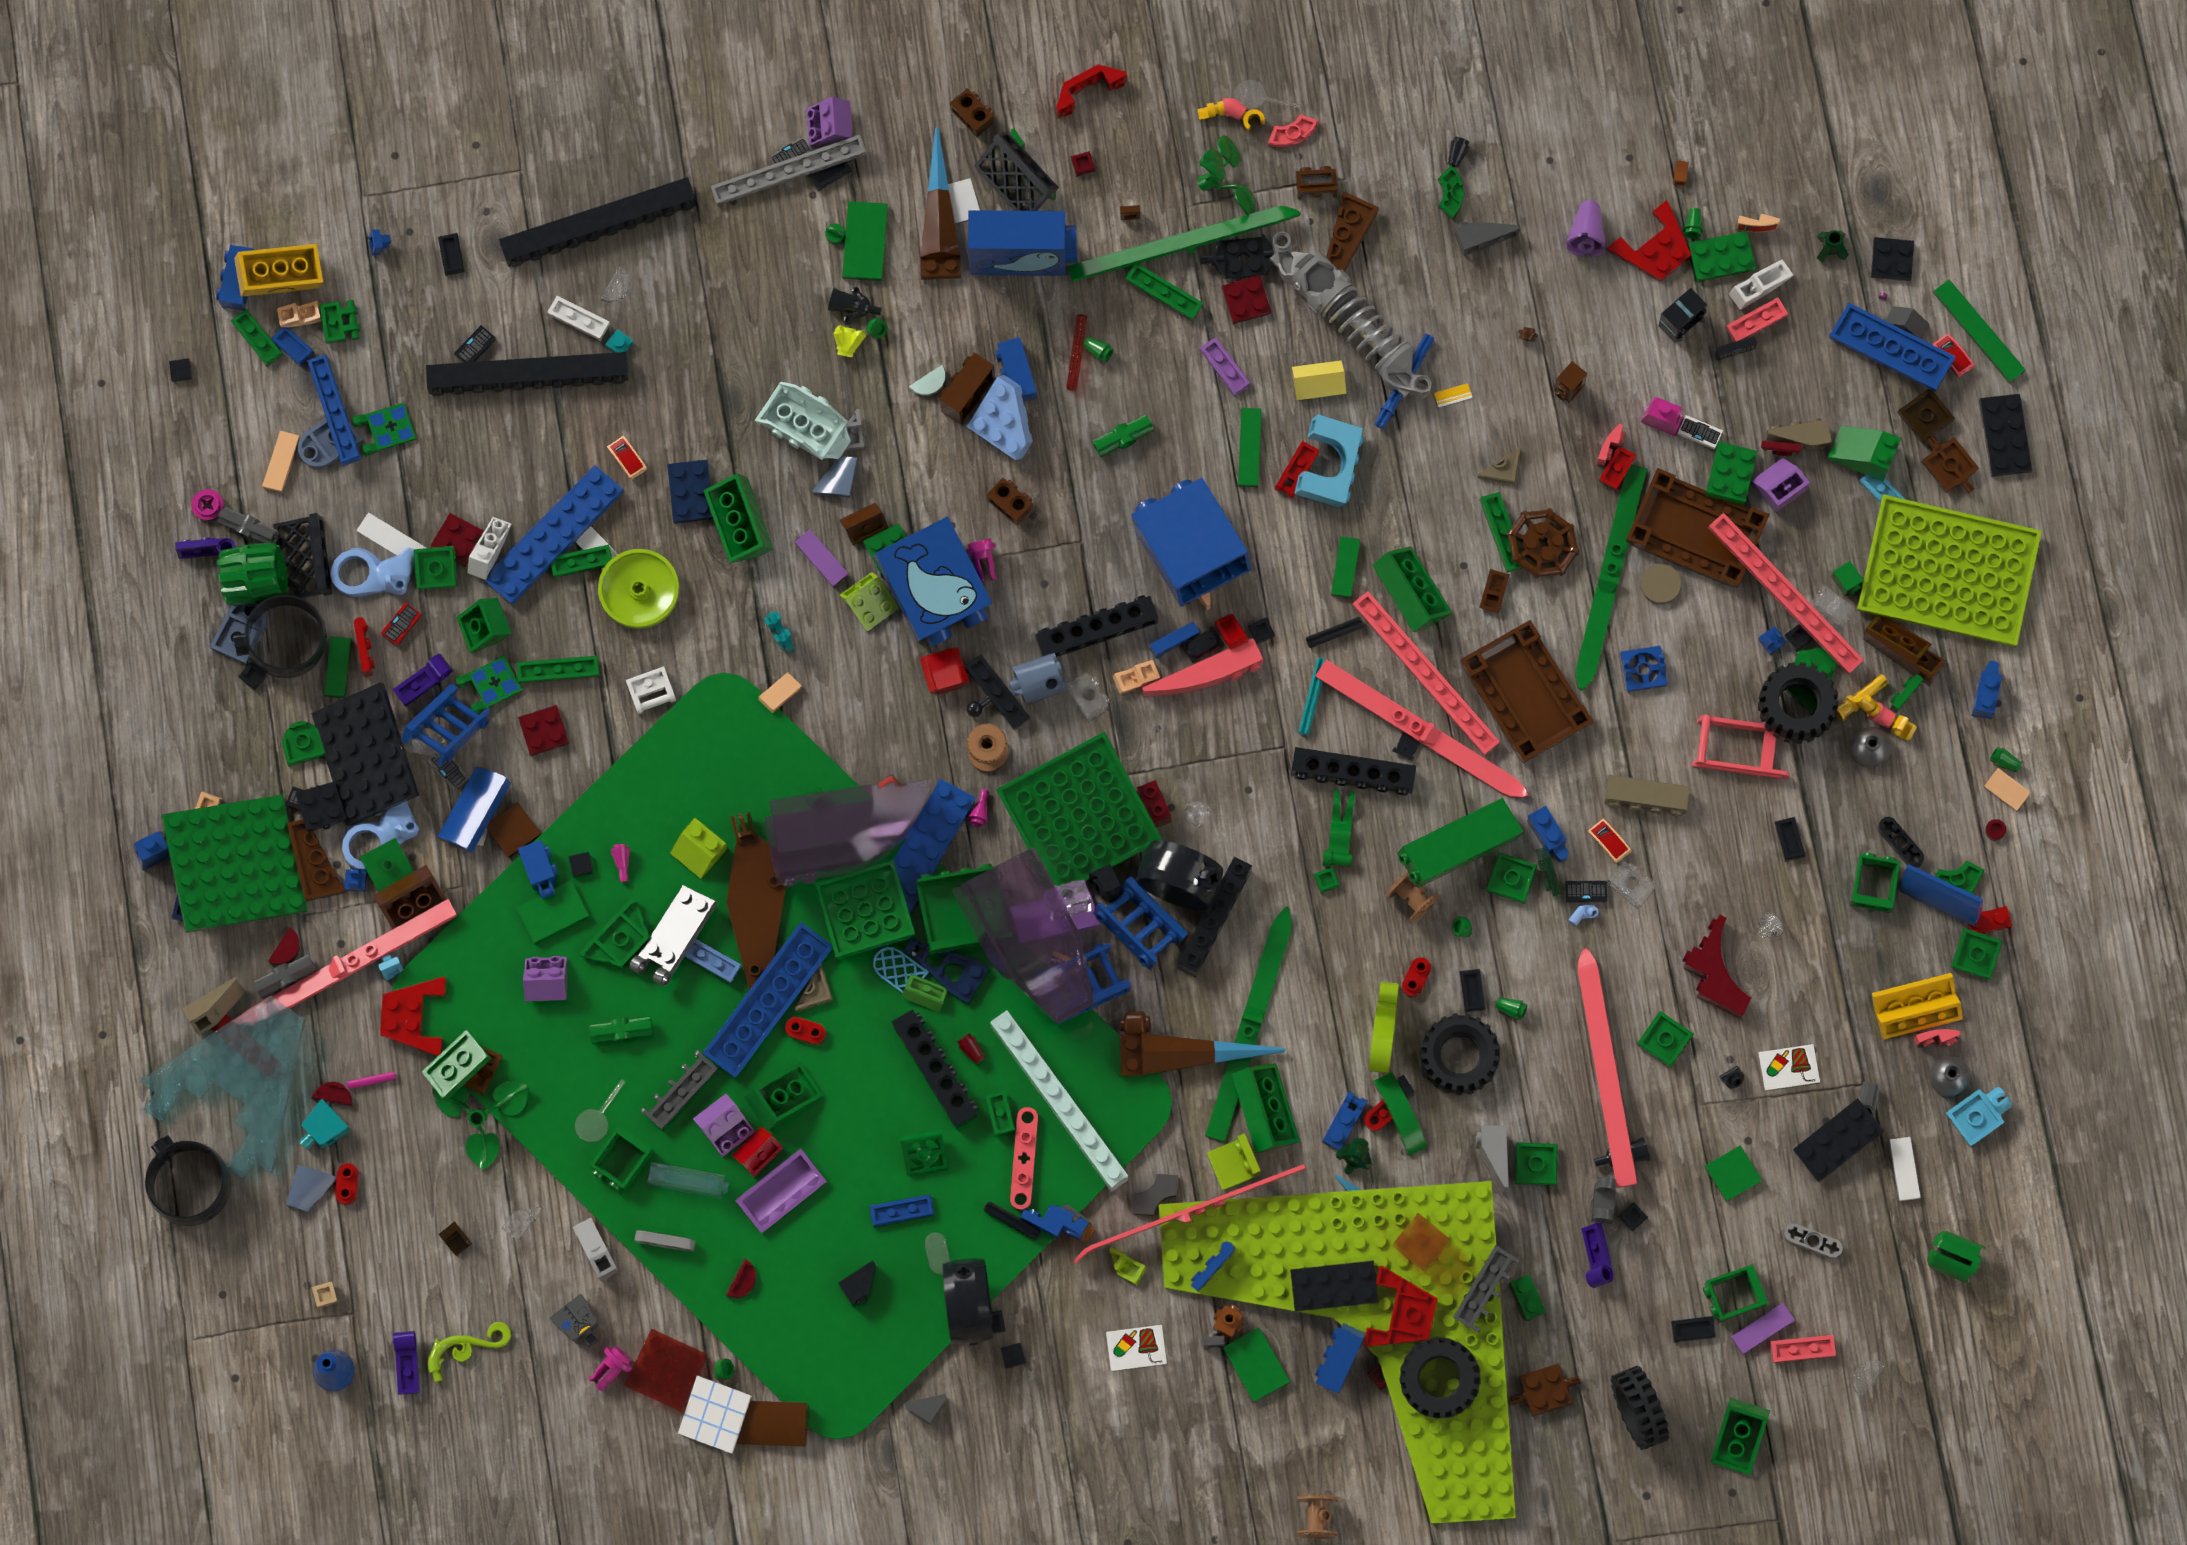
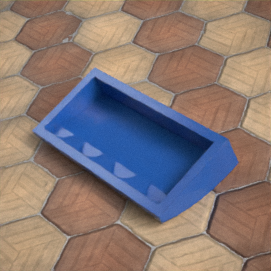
[437,766,511,853]
[1900,864,1983,927]

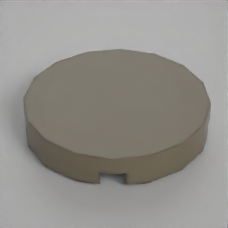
[1641,564,1681,604]

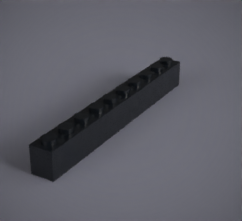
[499,177,697,267]
[426,352,629,396]

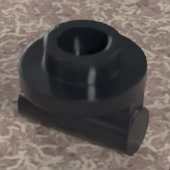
[1719,1066,1744,1089]

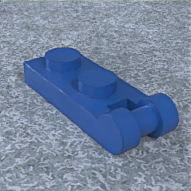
[1322,1091,1368,1150]
[1191,1241,1235,1292]

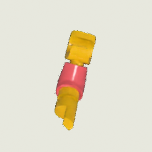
[1197,98,1265,132]
[1853,695,1917,741]

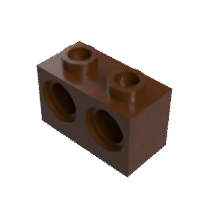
[950,88,994,137]
[1554,361,1587,403]
[987,477,1033,526]

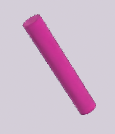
[347,1071,396,1089]

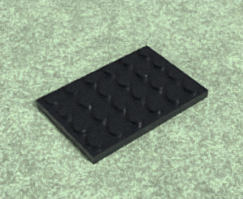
[311,682,419,826]

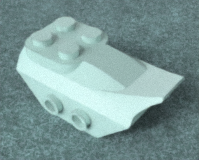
[755,382,851,460]

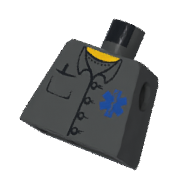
[550,1294,599,1347]

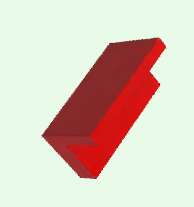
[732,1127,783,1177]

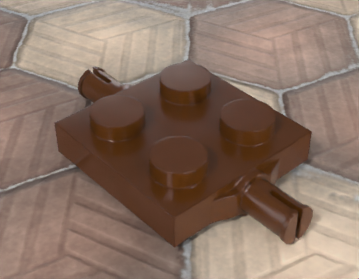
[1922,436,1979,494]
[1510,1363,1581,1417]

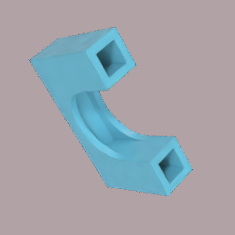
[1294,414,1364,508]

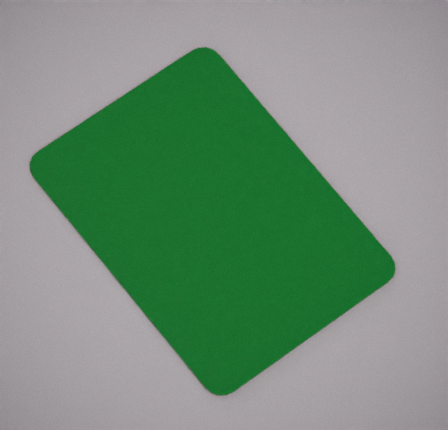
[392,673,1172,1440]

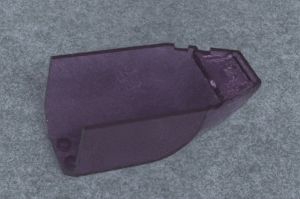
[764,780,931,887]
[952,847,1094,1024]

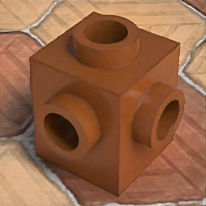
[1213,1305,1245,1340]

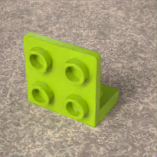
[839,572,899,631]
[1207,1133,1261,1190]

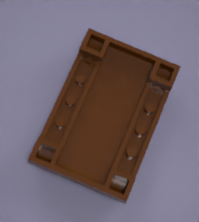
[1626,468,1770,588]
[1460,620,1594,763]

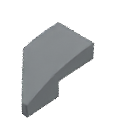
[845,409,865,452]

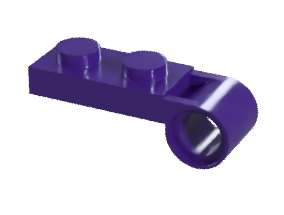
[175,538,236,559]
[392,654,453,707]
[1581,1223,1614,1288]
[393,1331,420,1395]

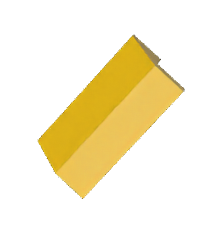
[1872,973,1963,1040]

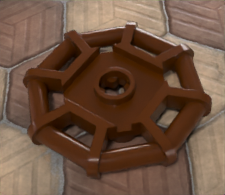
[1506,508,1580,579]

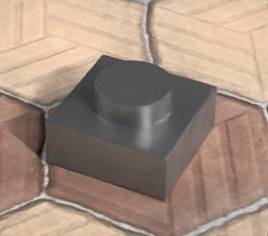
[1203,1333,1225,1349]

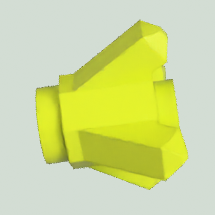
[833,325,866,357]

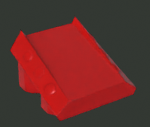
[920,648,969,695]

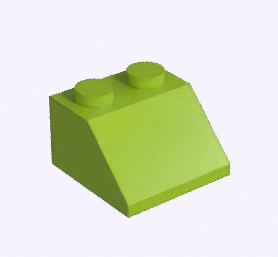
[670,818,728,879]

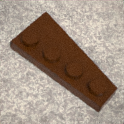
[1326,191,1379,272]
[287,819,345,902]

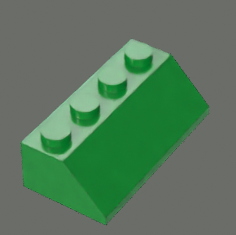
[703,473,774,563]
[1372,546,1452,632]
[1232,1063,1300,1153]

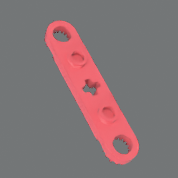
[1010,1107,1038,1211]

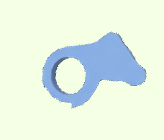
[330,548,415,597]
[342,801,419,870]

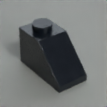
[838,1260,876,1307]

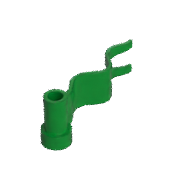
[1322,789,1355,867]

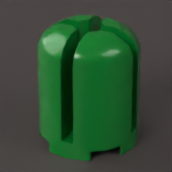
[1927,1231,1986,1285]

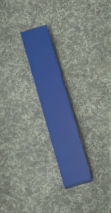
[307,354,362,466]

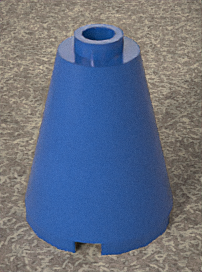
[313,1350,355,1391]

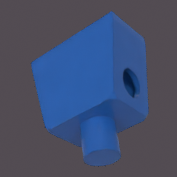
[134,831,170,870]

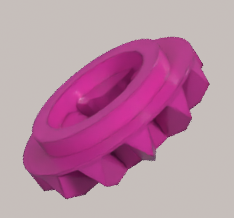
[191,489,224,521]

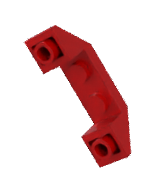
[1056,64,1127,118]

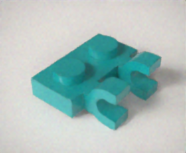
[764,611,795,654]

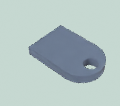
[298,419,363,469]
[210,604,267,665]

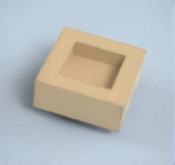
[312,1281,338,1308]

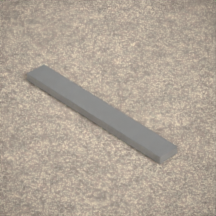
[710,135,867,206]

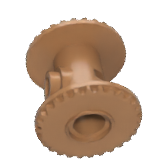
[967,724,1008,772]
[1385,872,1440,923]
[1296,1494,1339,1539]

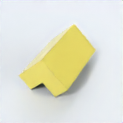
[1292,360,1346,400]

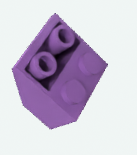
[806,97,853,147]
[1751,458,1810,513]
[523,956,568,1002]
[693,1094,755,1157]

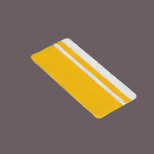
[1434,383,1472,407]

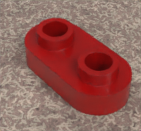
[1402,957,1431,997]
[785,1017,826,1045]
[1364,1100,1392,1131]
[335,1163,359,1205]

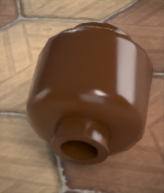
[1120,1011,1151,1036]

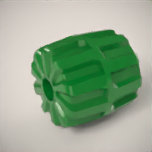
[217,543,288,606]

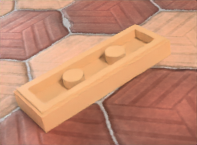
[262,431,300,493]

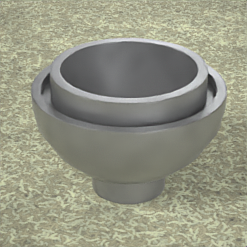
[1850,727,1891,768]
[1929,1056,1971,1097]

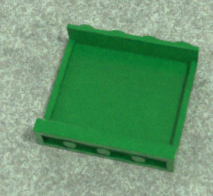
[915,864,1012,955]

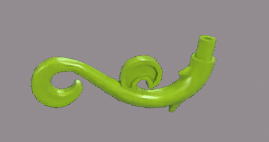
[428,1322,511,1383]

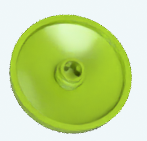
[598,549,680,629]

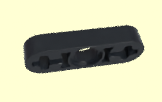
[1878,817,1924,868]

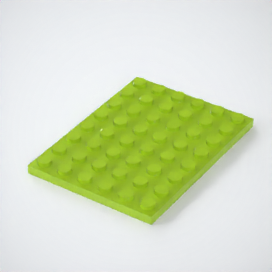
[1857,494,2042,647]

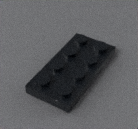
[1979,394,2032,477]
[1793,1098,1884,1183]
[1290,1260,1379,1312]

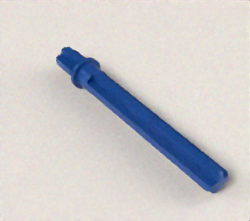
[1375,334,1434,429]

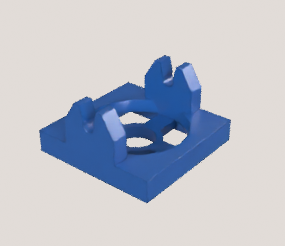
[1620,645,1668,692]

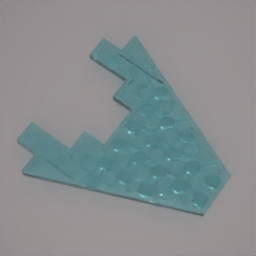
[140,996,306,1179]

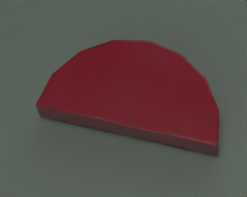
[1761,440,1802,456]
[268,927,300,965]
[311,1082,352,1106]
[726,1259,757,1298]

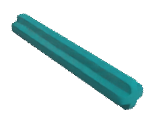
[1299,658,1326,736]

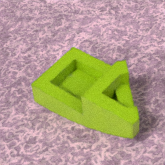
[1109,1247,1147,1286]

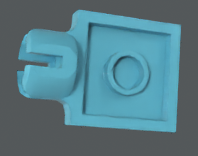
[1946,1087,2012,1147]

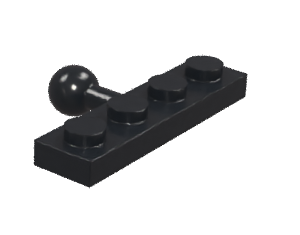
[965,655,1030,730]

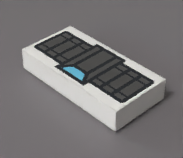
[1677,415,1723,450]

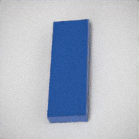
[869,1194,935,1227]

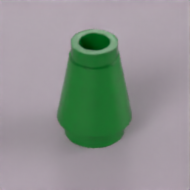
[1683,208,1703,239]
[1083,337,1114,362]
[1990,747,2022,772]
[1495,997,1528,1020]

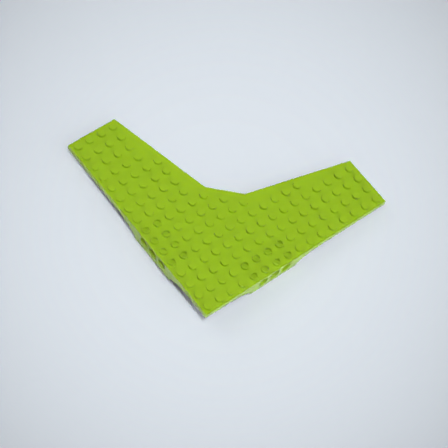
[1159,1181,1516,1524]

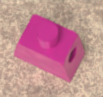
[1641,397,1684,436]

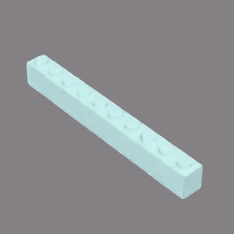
[990,1010,1128,1192]

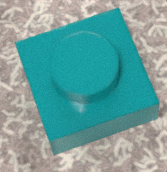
[605,329,634,352]

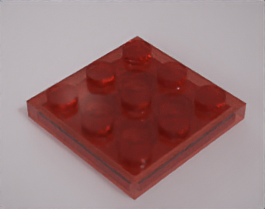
[624,1328,708,1412]

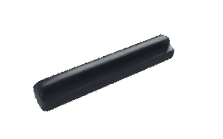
[1306,617,1364,648]
[984,1202,1041,1240]

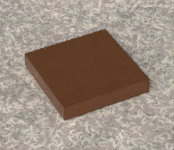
[486,802,541,859]

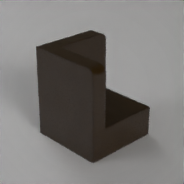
[438,1221,472,1256]

